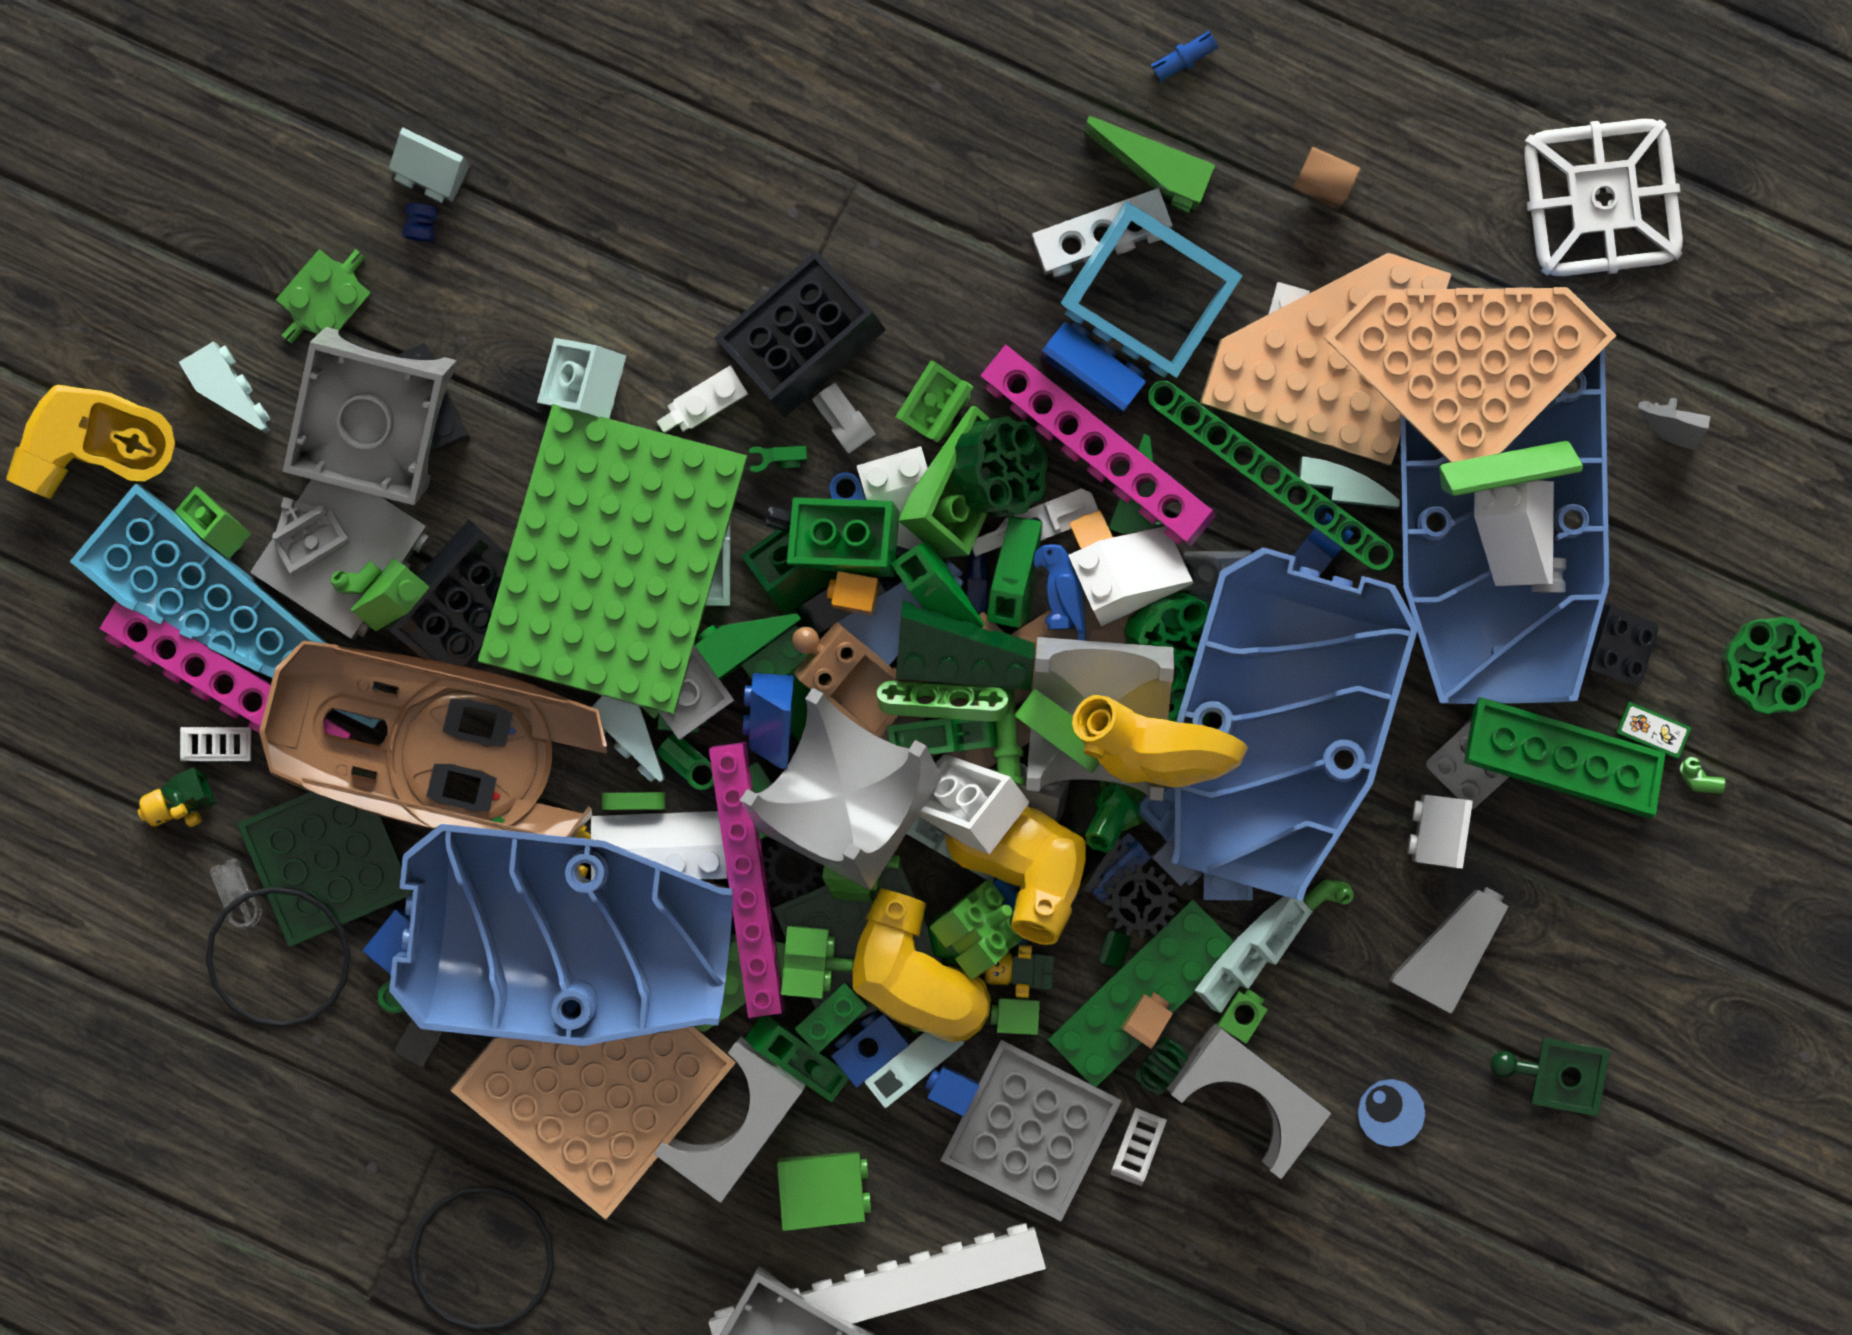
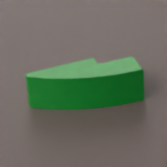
[887,718,997,755]

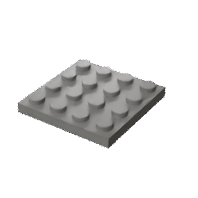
[940,1039,1122,1221]

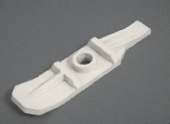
[972,489,1098,557]

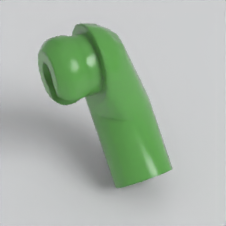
[330,560,382,594]
[1680,757,1725,794]
[1303,879,1354,911]

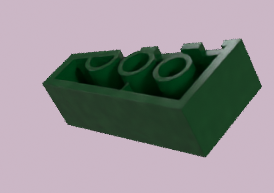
[896,600,1035,690]

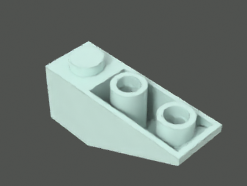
[179,341,270,433]
[592,696,665,782]
[864,1032,964,1108]

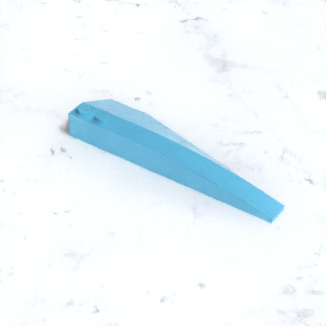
[70,483,383,728]

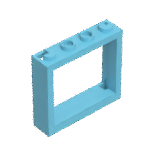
[1061,200,1243,378]

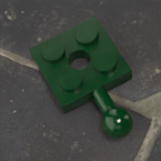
[1490,1037,1610,1116]

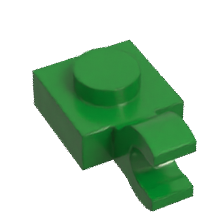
[749,446,807,473]

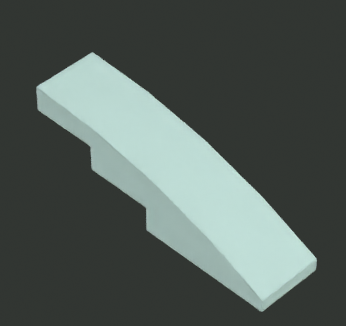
[1194,896,1313,1013]

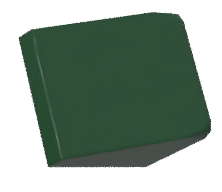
[1098,929,1132,968]

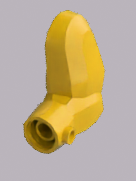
[6,385,175,499]
[1072,695,1248,788]
[945,806,1086,945]
[853,888,991,1043]

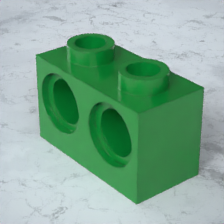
[795,981,868,1054]

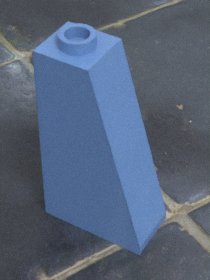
[839,560,964,665]

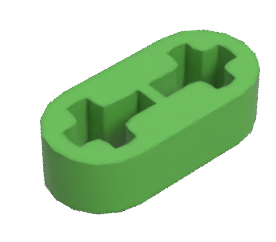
[602,792,666,810]

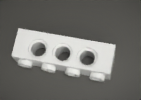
[1031,188,1172,277]

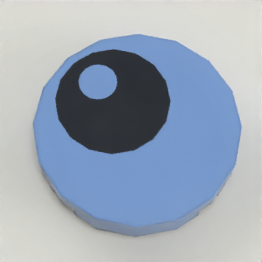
[1357,1079,1425,1147]

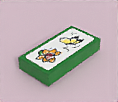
[1615,702,1692,759]

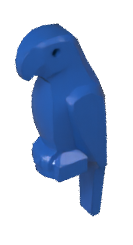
[1034,544,1086,641]

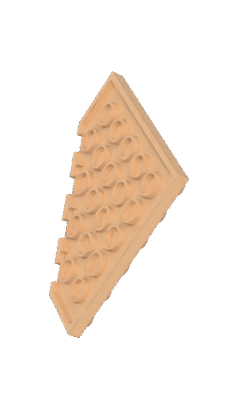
[1200,253,1451,466]
[1324,287,1617,463]
[450,1026,736,1220]

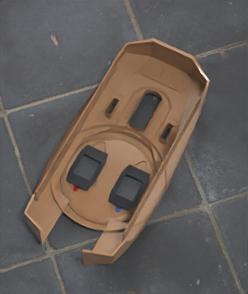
[259,641,607,837]

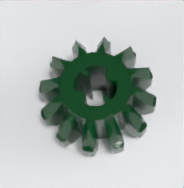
[1135,1037,1188,1095]

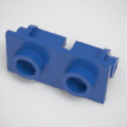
[1092,833,1151,902]

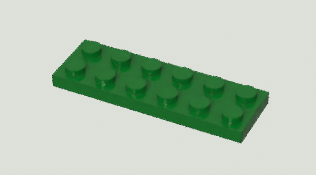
[1464,697,1666,819]
[1048,899,1234,1087]

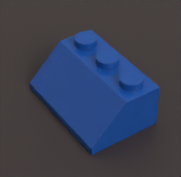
[1040,322,1146,416]

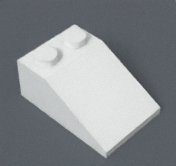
[857,446,928,550]
[1474,480,1554,586]
[1068,526,1194,627]
[918,754,1030,854]
[1407,795,1473,869]

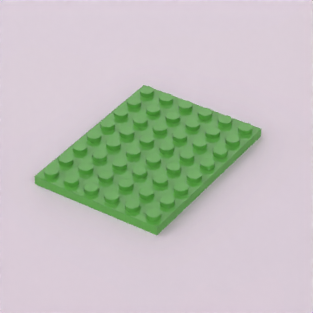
[478,404,748,715]

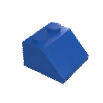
[743,673,794,769]

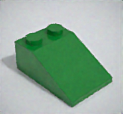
[787,498,900,577]
[694,613,803,681]
[741,625,827,743]

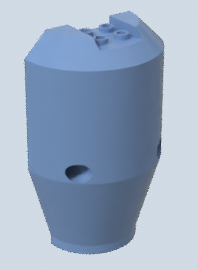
[1171,548,1418,901]
[389,824,733,1046]

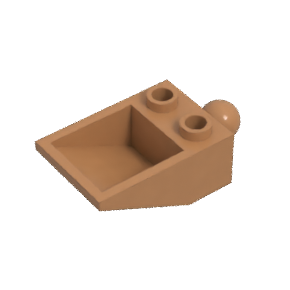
[792,621,911,738]

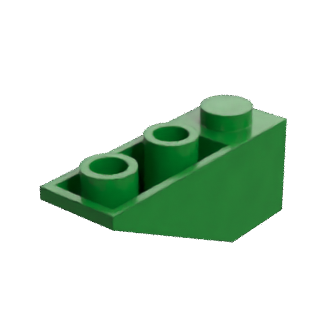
[987,516,1043,628]
[891,541,985,628]

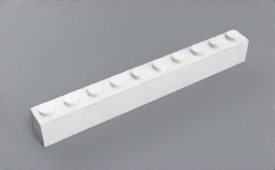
[709,1223,1046,1335]

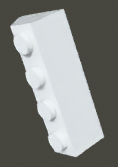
[591,811,728,880]

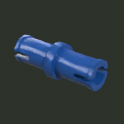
[1150,30,1219,83]

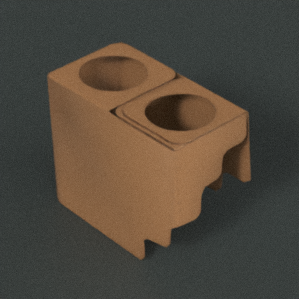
[1292,146,1360,210]

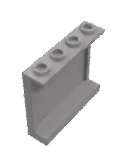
[250,479,429,640]

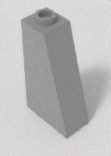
[1389,887,1509,1014]

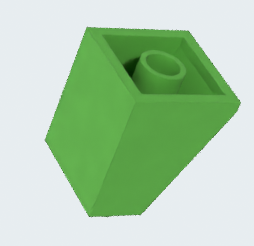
[777,1151,871,1231]

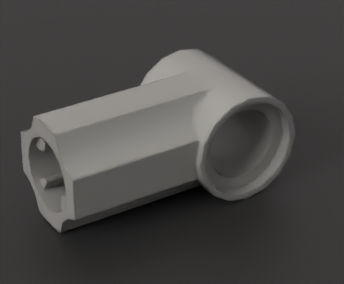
[812,383,876,454]

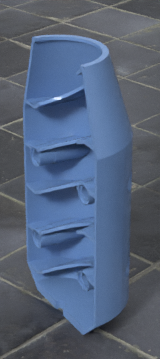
[1400,348,1609,704]

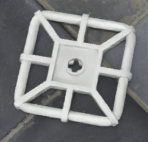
[1524,119,1683,276]

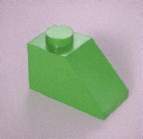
[175,486,251,559]
[350,558,429,631]

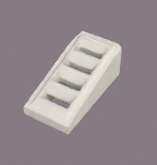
[180,727,252,761]
[1110,1108,1167,1186]

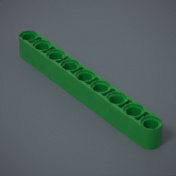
[1148,381,1397,573]

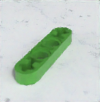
[877,681,1009,722]

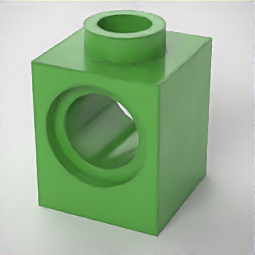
[1216,989,1268,1044]
[991,998,1040,1035]

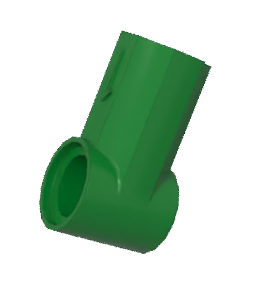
[656,732,714,791]
[1085,782,1140,853]

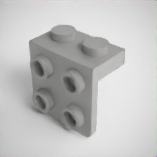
[1426,715,1509,809]

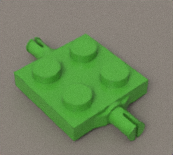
[276,249,371,344]

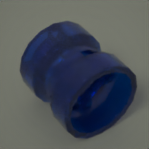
[401,203,439,242]

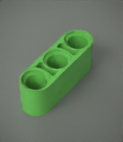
[1014,688,1100,774]

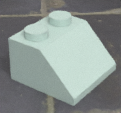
[389,127,470,203]
[537,338,626,419]

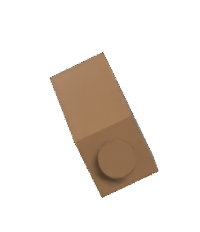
[1120,992,1173,1049]

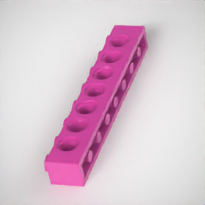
[980,345,1216,546]
[99,601,354,746]
[709,742,786,1018]

